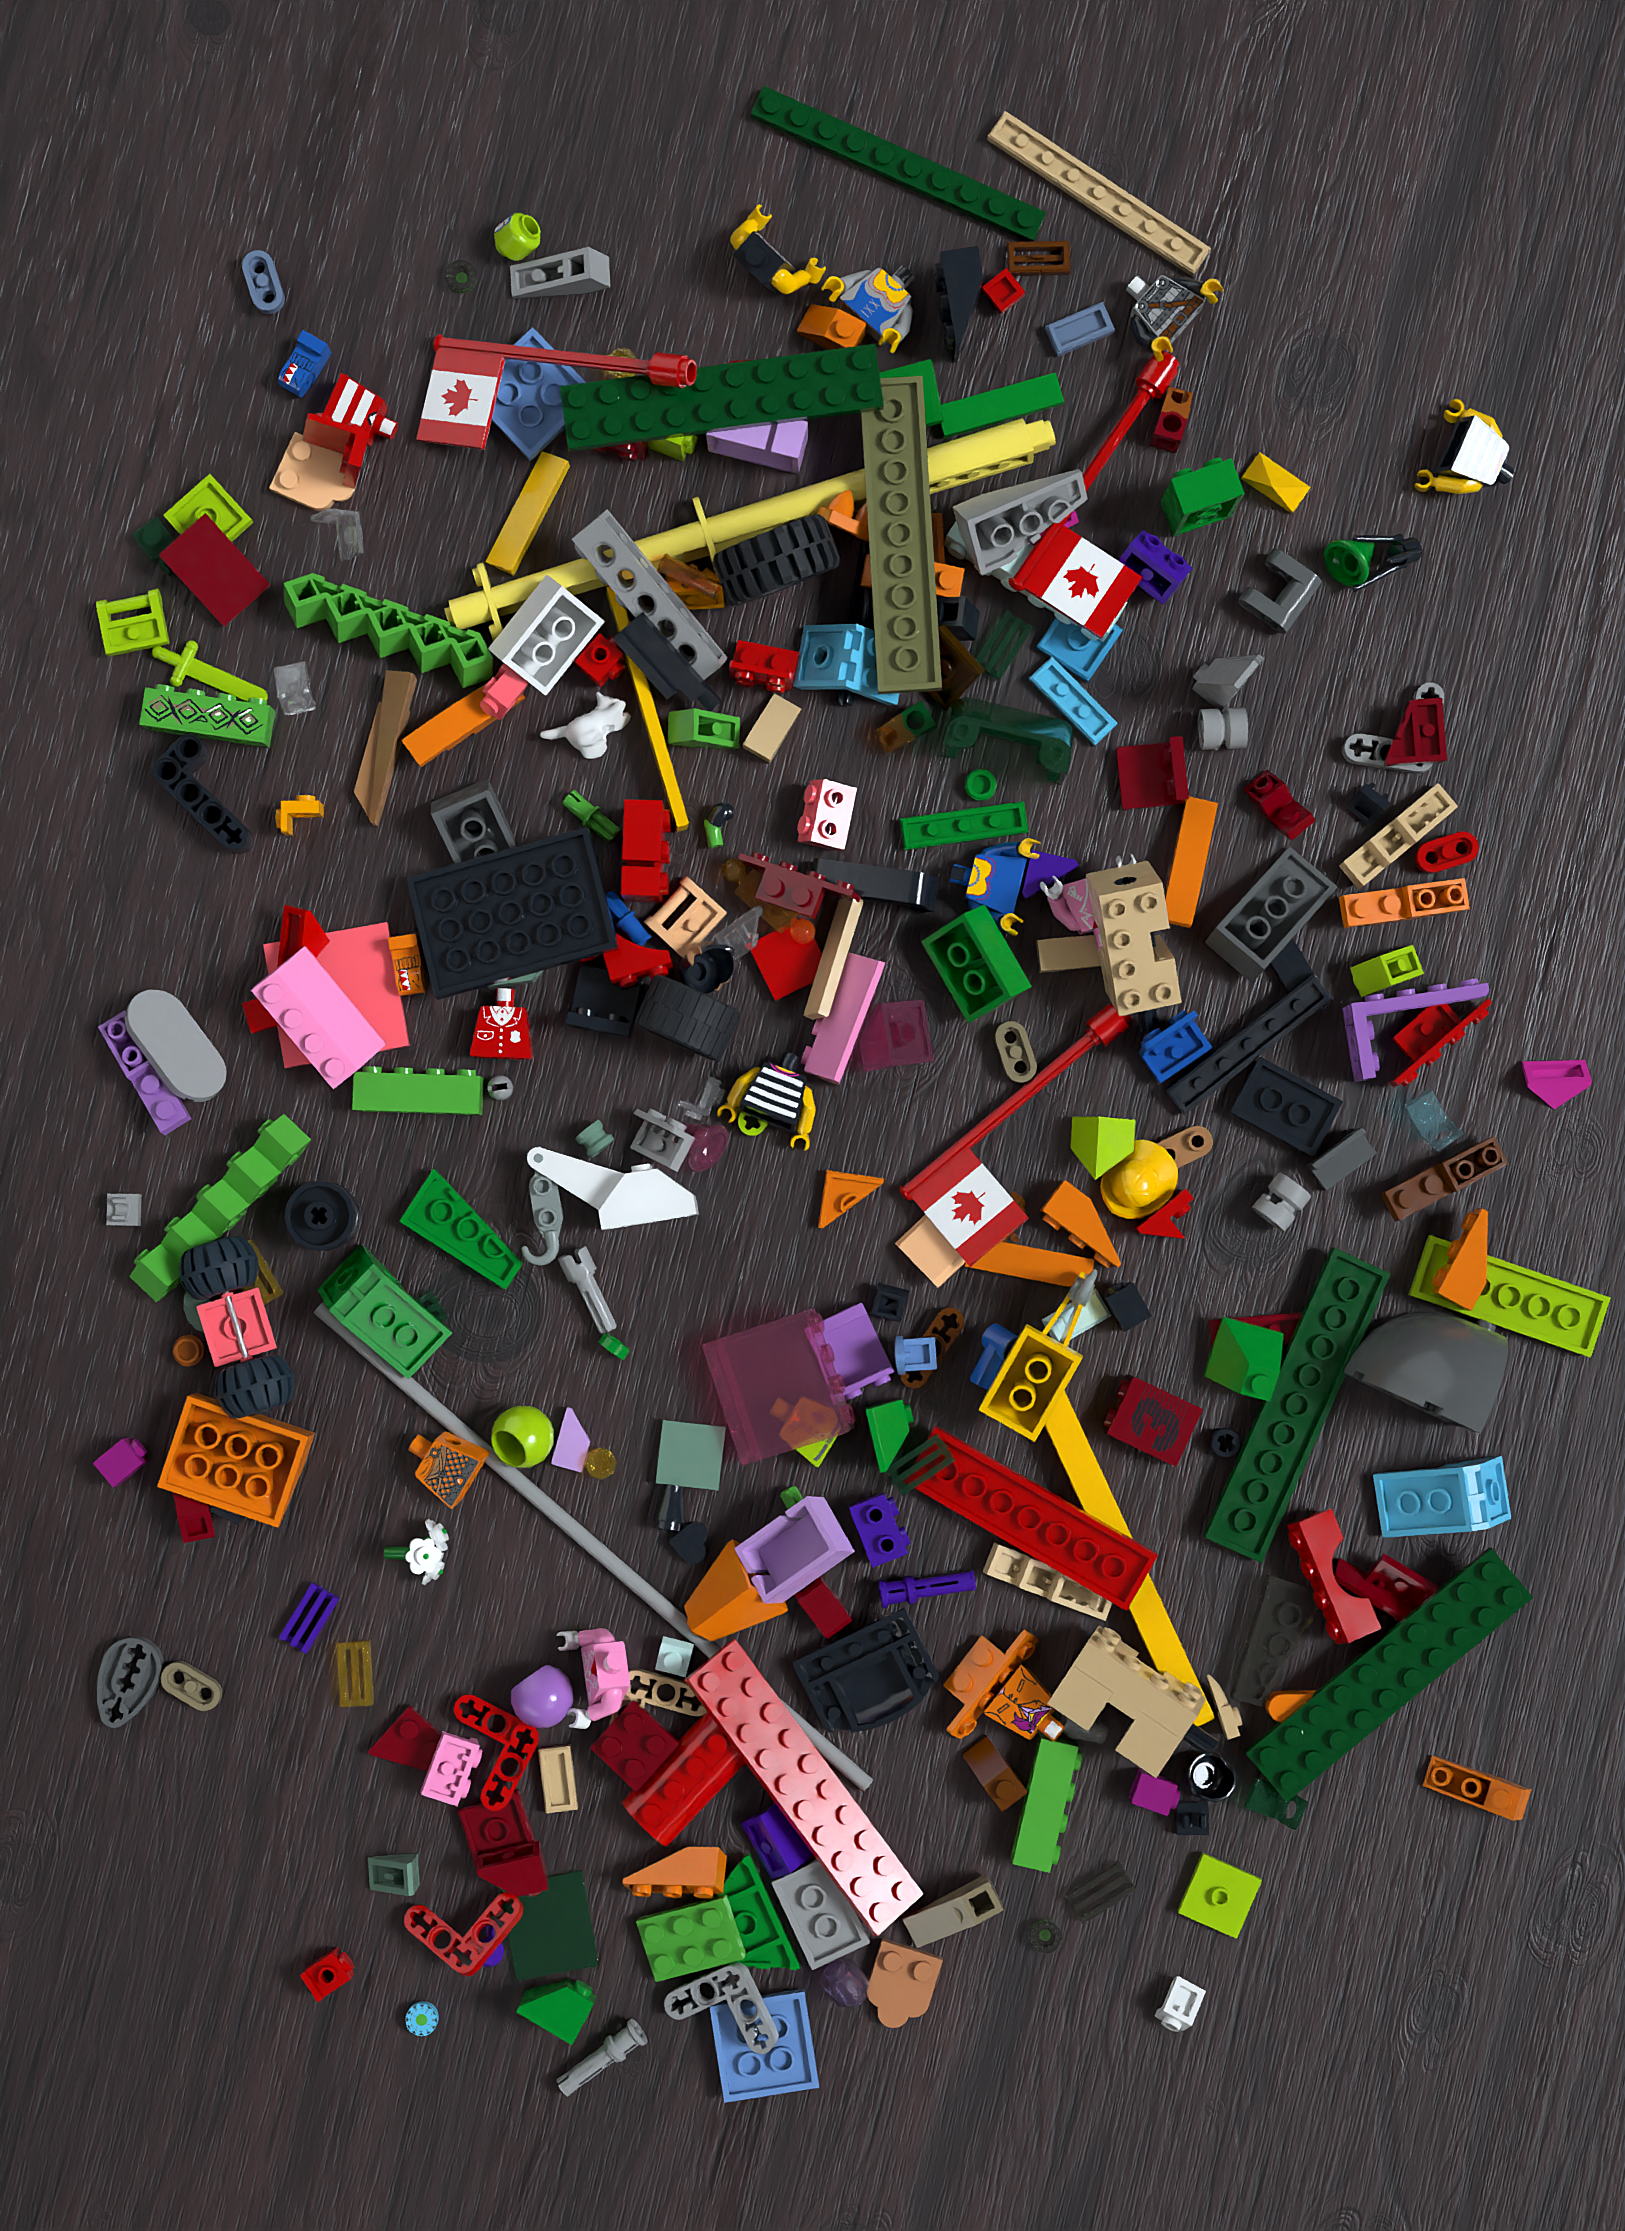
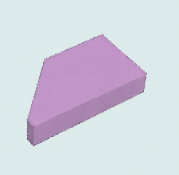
[551,1407,591,1472]

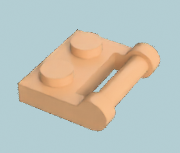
[643,876,727,958]

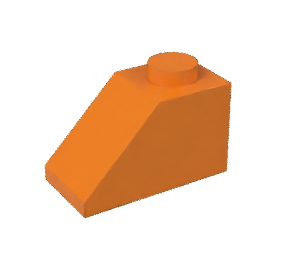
[796,304,866,350]

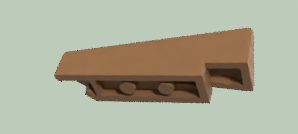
[354,670,417,827]

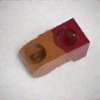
[1150,386,1193,453]

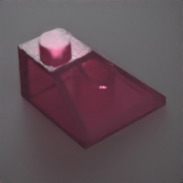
[859,1000,934,1072]

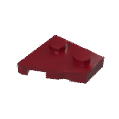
[1384,698,1447,766]
[368,1705,442,1772]

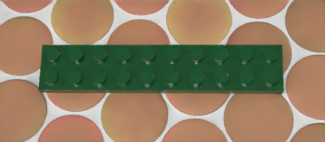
[560,344,884,452]
[1202,1247,1391,1563]
[1245,1547,1533,1802]

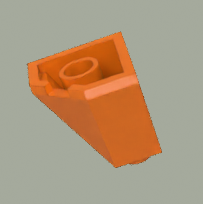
[684,1539,788,1642]

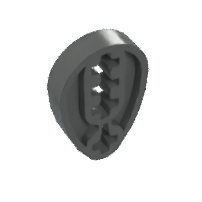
[97,1636,165,1728]

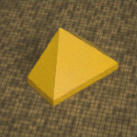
[1241,452,1311,514]

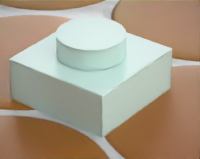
[655,1636,694,1677]

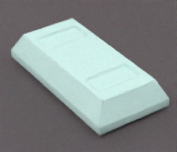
[1042,1288,1112,1342]

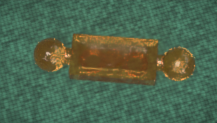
[721,858,815,944]

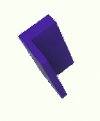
[741,1804,813,1879]

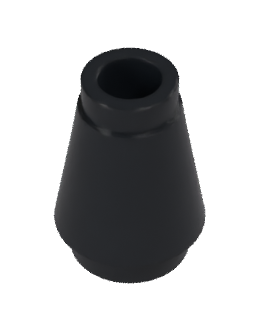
[653,1484,684,1532]

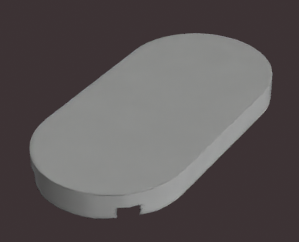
[125,990,226,1102]

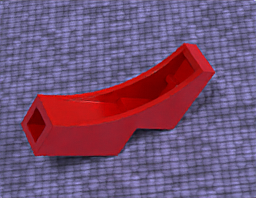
[579,933,674,988]

